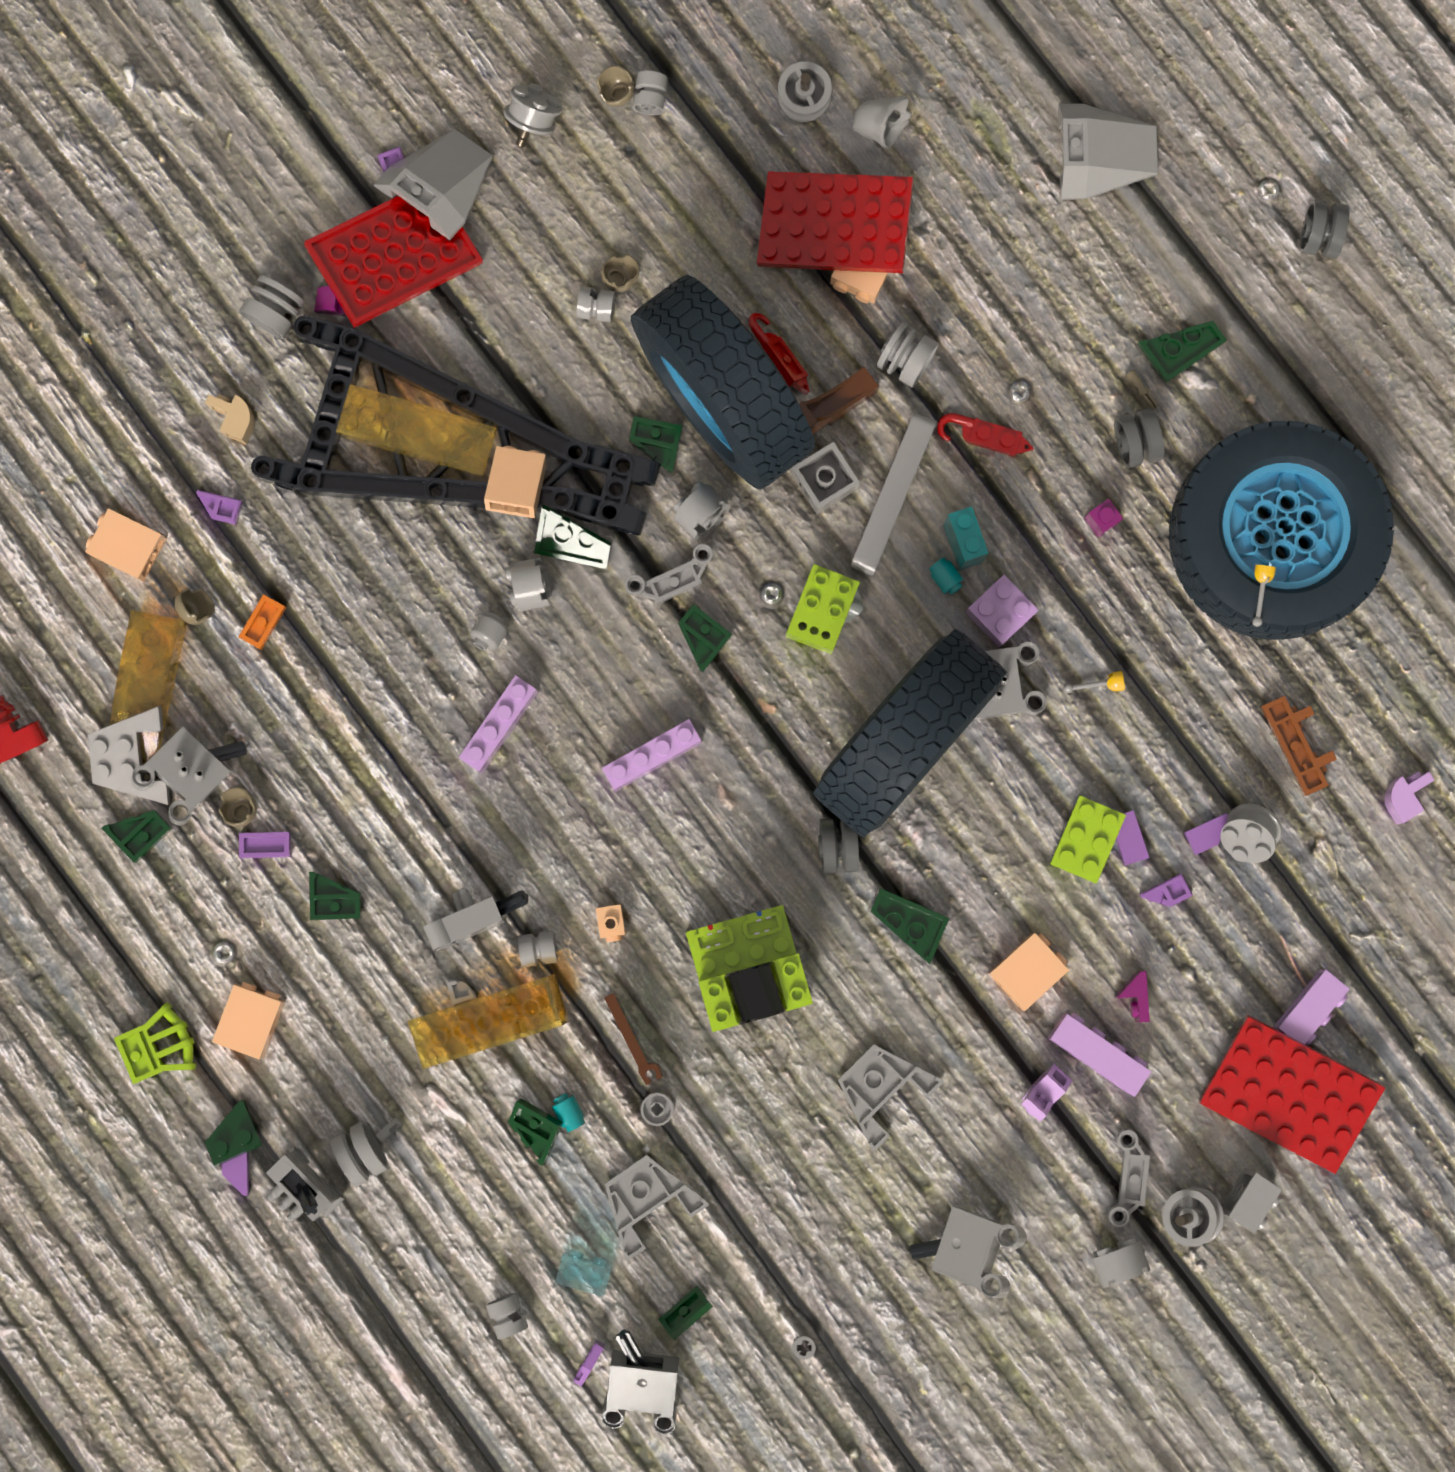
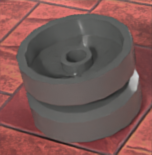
[1300,199,1349,259]
[1114,407,1164,469]
[818,818,859,874]

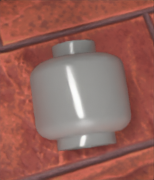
[470,613,507,651]

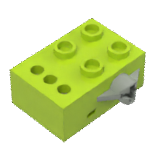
[786,564,863,655]

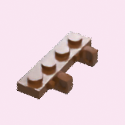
[1261,695,1337,797]

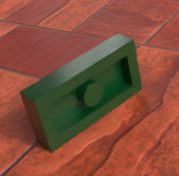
[658,1286,713,1340]

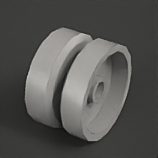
[330,1121,389,1188]

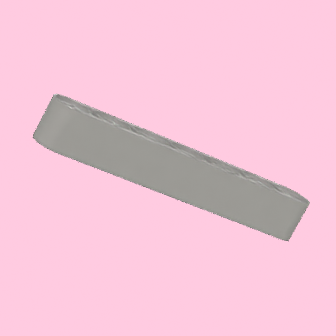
[850,412,937,576]

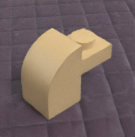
[205,394,255,445]

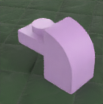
[1384,771,1434,825]
[1021,1064,1072,1121]

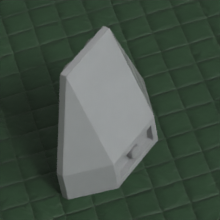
[1058,104,1158,200]
[374,129,493,240]

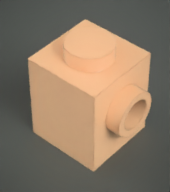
[596,904,626,943]

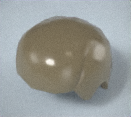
[596,66,635,107]
[600,254,640,292]
[175,588,215,625]
[219,787,258,828]

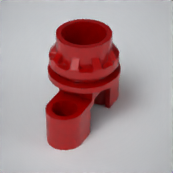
[0,695,48,763]

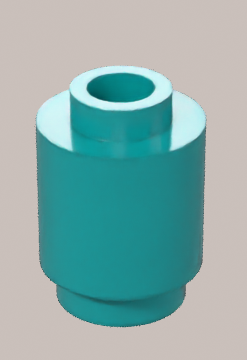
[929,557,964,595]
[551,1092,585,1132]

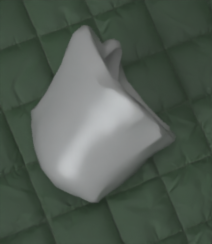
[853,96,912,149]

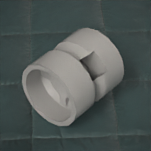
[632,71,668,115]
[576,286,615,323]
[518,931,558,968]
[641,1091,675,1126]
[485,1293,528,1339]

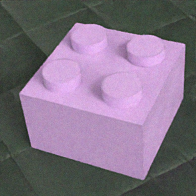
[965,575,1039,648]

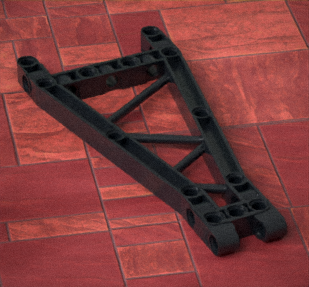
[251,315,661,536]

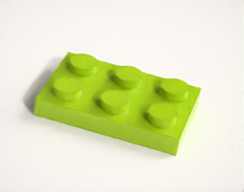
[1050,795,1126,884]

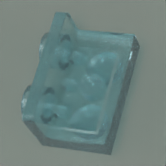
[555,1249,613,1297]

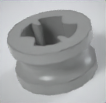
[792,1335,816,1360]

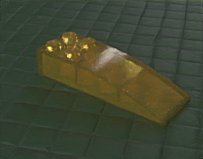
[336,384,497,476]
[110,610,187,765]
[408,974,570,1069]

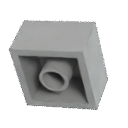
[791,442,860,514]
[1222,1168,1282,1233]

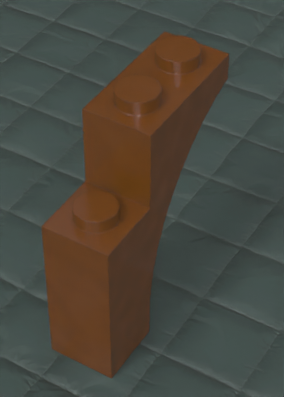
[799,367,879,434]

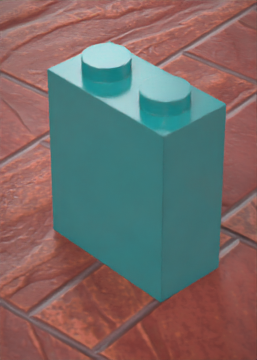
[943,506,989,571]

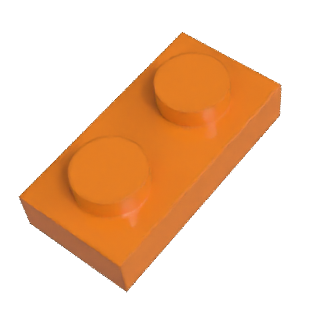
[239,594,286,650]

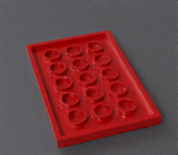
[757,171,914,273]
[304,196,483,328]
[1199,1014,1385,1174]

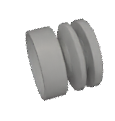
[238,275,305,339]
[877,321,939,388]

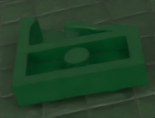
[629,416,682,473]
[678,604,732,672]
[101,810,173,863]
[309,872,362,920]
[508,1098,563,1166]
[205,1100,263,1167]

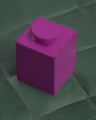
[1085,499,1123,538]

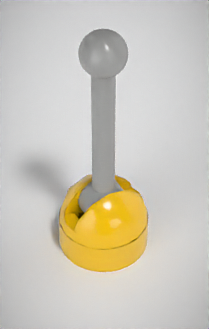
[1252,564,1276,627]
[1064,671,1125,693]

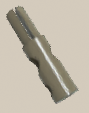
[1125,370,1158,410]

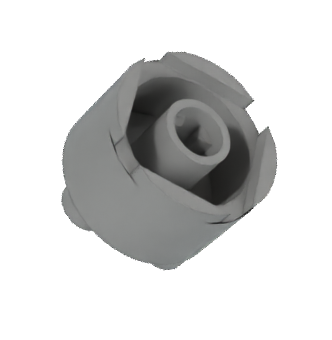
[673,482,730,541]
[506,557,552,612]
[1091,1238,1151,1288]

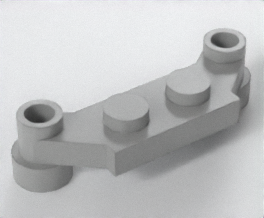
[625,544,713,605]
[1108,1129,1150,1227]

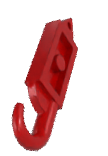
[748,313,810,396]
[937,413,1034,457]

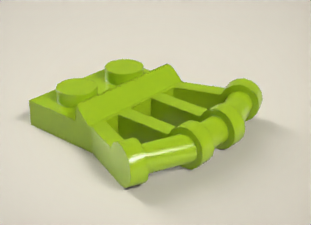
[114,1002,196,1084]

